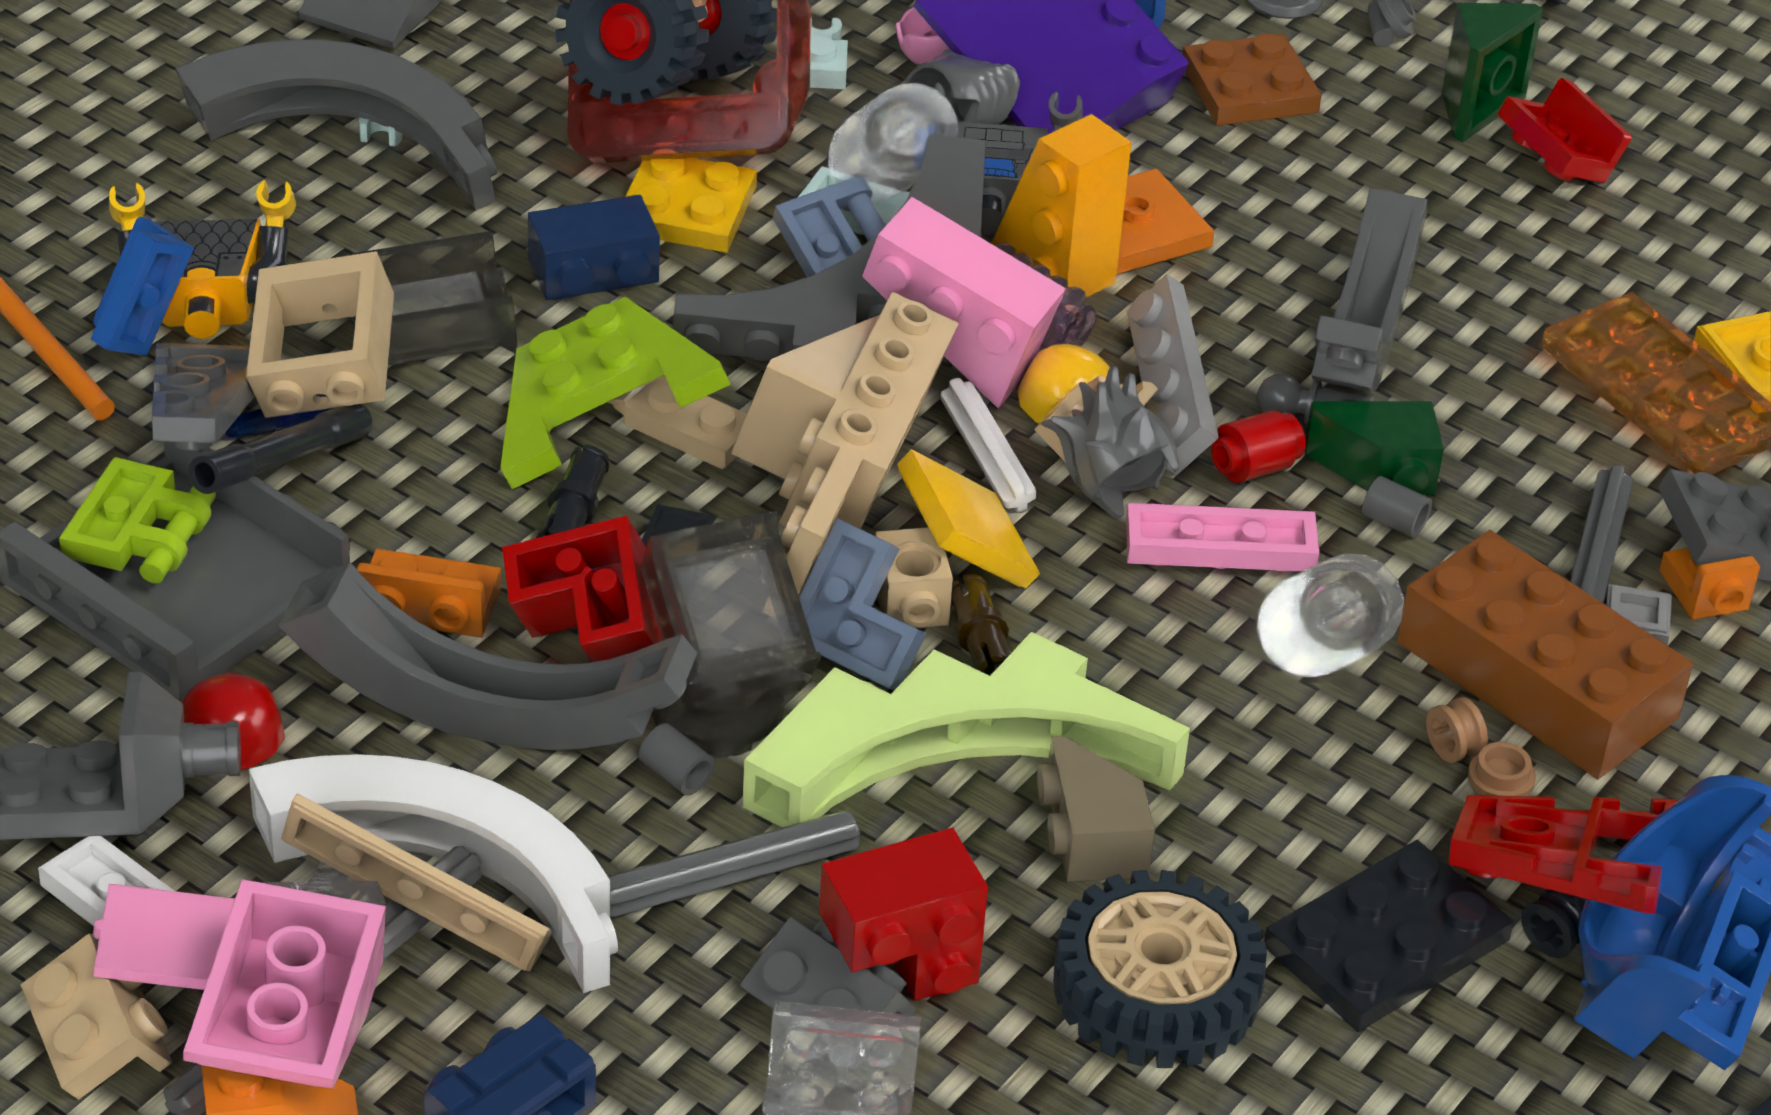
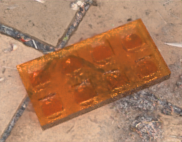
[1541,292,1771,475]

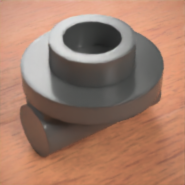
[1368,0,1416,47]

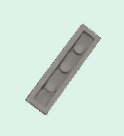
[1127,274,1219,475]

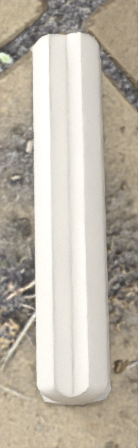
[941,378,1036,512]

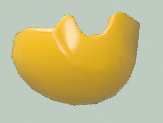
[1017,344,1110,424]

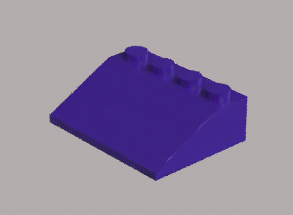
[913,0,1189,134]

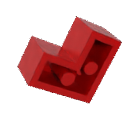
[502,515,662,662]
[819,827,988,1001]

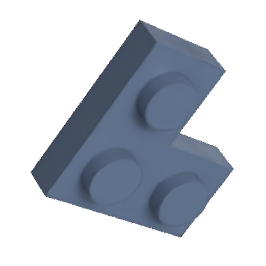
[781,518,927,691]

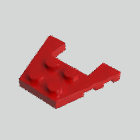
[1449,795,1677,914]

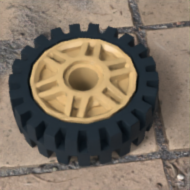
[1053,870,1267,1068]

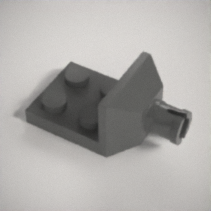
[1658,469,1771,582]
[0,672,241,840]

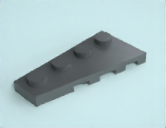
[152,343,255,450]

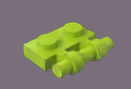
[59,457,216,584]

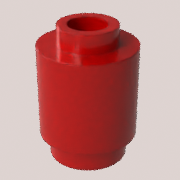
[1211,410,1306,483]

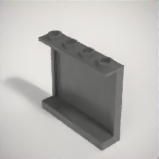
[0,441,350,701]

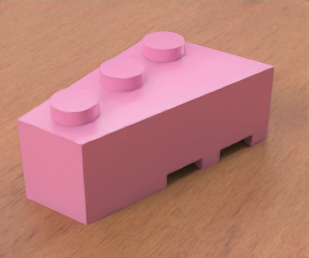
[862,197,1066,409]

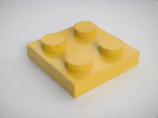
[625,150,757,253]

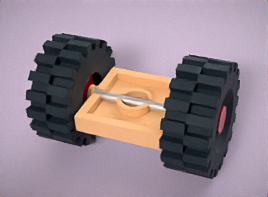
[555,0,782,105]

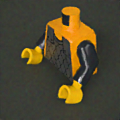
[109,180,296,339]

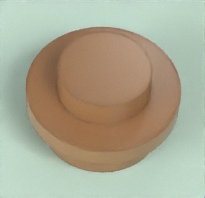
[1468,742,1536,796]

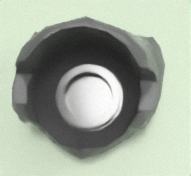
[903,50,1020,127]

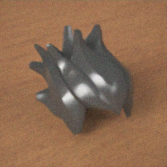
[1042,366,1180,519]

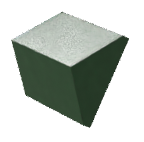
[1442,3,1543,143]

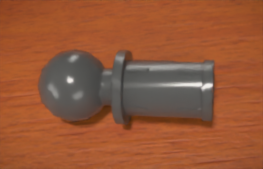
[1257,374,1374,427]

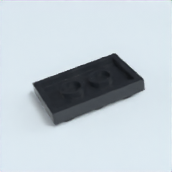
[1264,839,1514,1033]

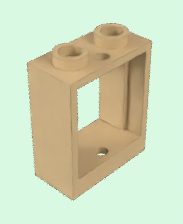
[246,251,394,418]

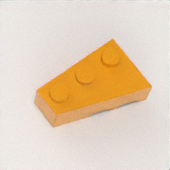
[991,114,1132,309]

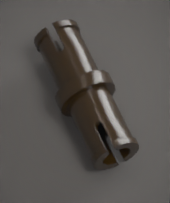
[951,574,1011,676]

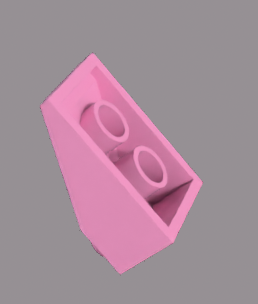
[183,879,386,1089]

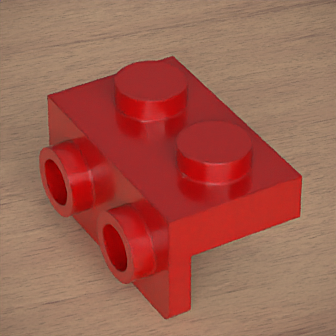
[1497,78,1631,183]

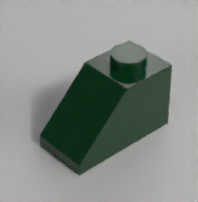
[1305,401,1444,495]

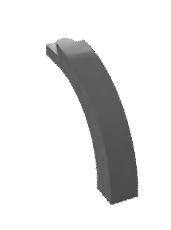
[176,39,497,210]
[1311,187,1427,393]
[278,562,698,750]

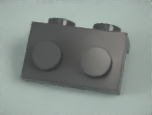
[740,916,917,1069]

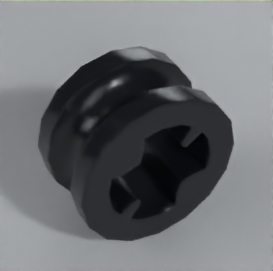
[1521,889,1584,958]

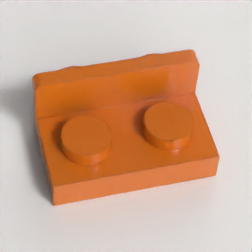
[356,548,502,638]

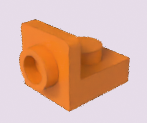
[1659,548,1760,620]

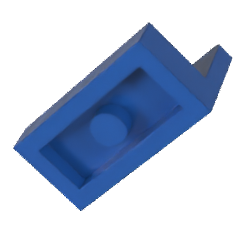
[91,217,194,356]

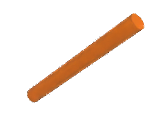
[0,277,115,421]

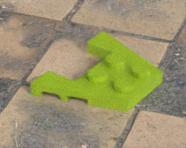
[500,297,731,489]

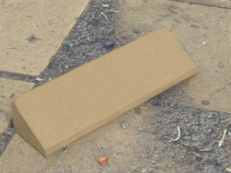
[281,793,552,972]

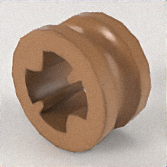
[1426,697,1488,763]

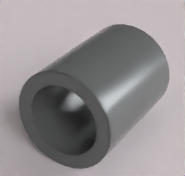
[1362,476,1432,538]
[639,723,715,795]

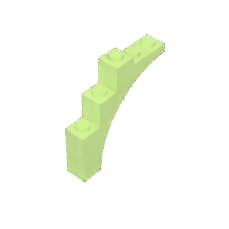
[743,632,1190,827]

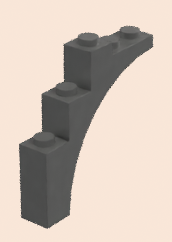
[673,134,986,361]

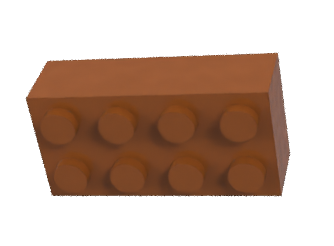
[1397,530,1694,780]

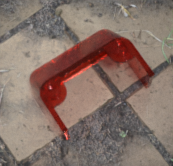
[567,0,811,163]

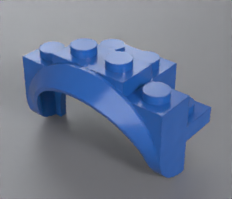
[1574,775,1771,1070]

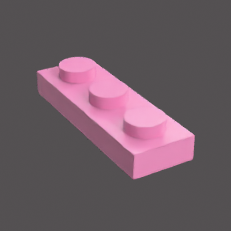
[1126,503,1319,572]

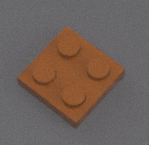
[1182,34,1322,126]

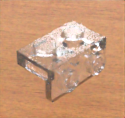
[762,1001,922,1115]

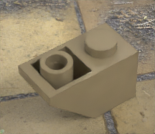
[1037,736,1155,882]

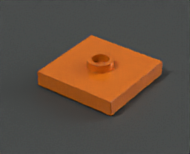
[1117,168,1214,274]

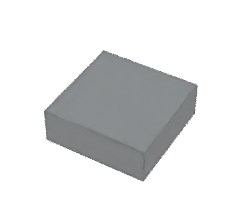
[1604,584,1672,645]

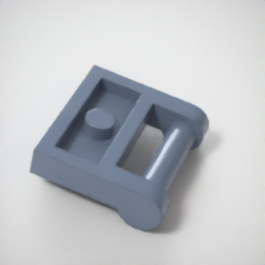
[773,176,886,277]

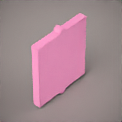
[93,883,235,990]

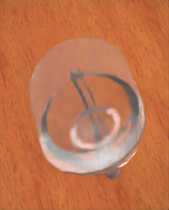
[828,83,958,202]
[1256,553,1404,678]

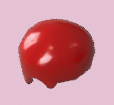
[180,672,285,770]

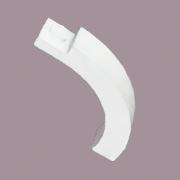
[249,754,618,993]

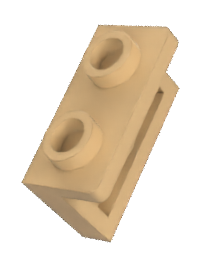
[21,934,172,1100]

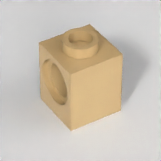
[875,527,953,628]

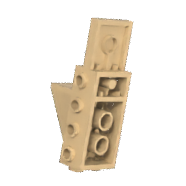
[731,292,959,624]

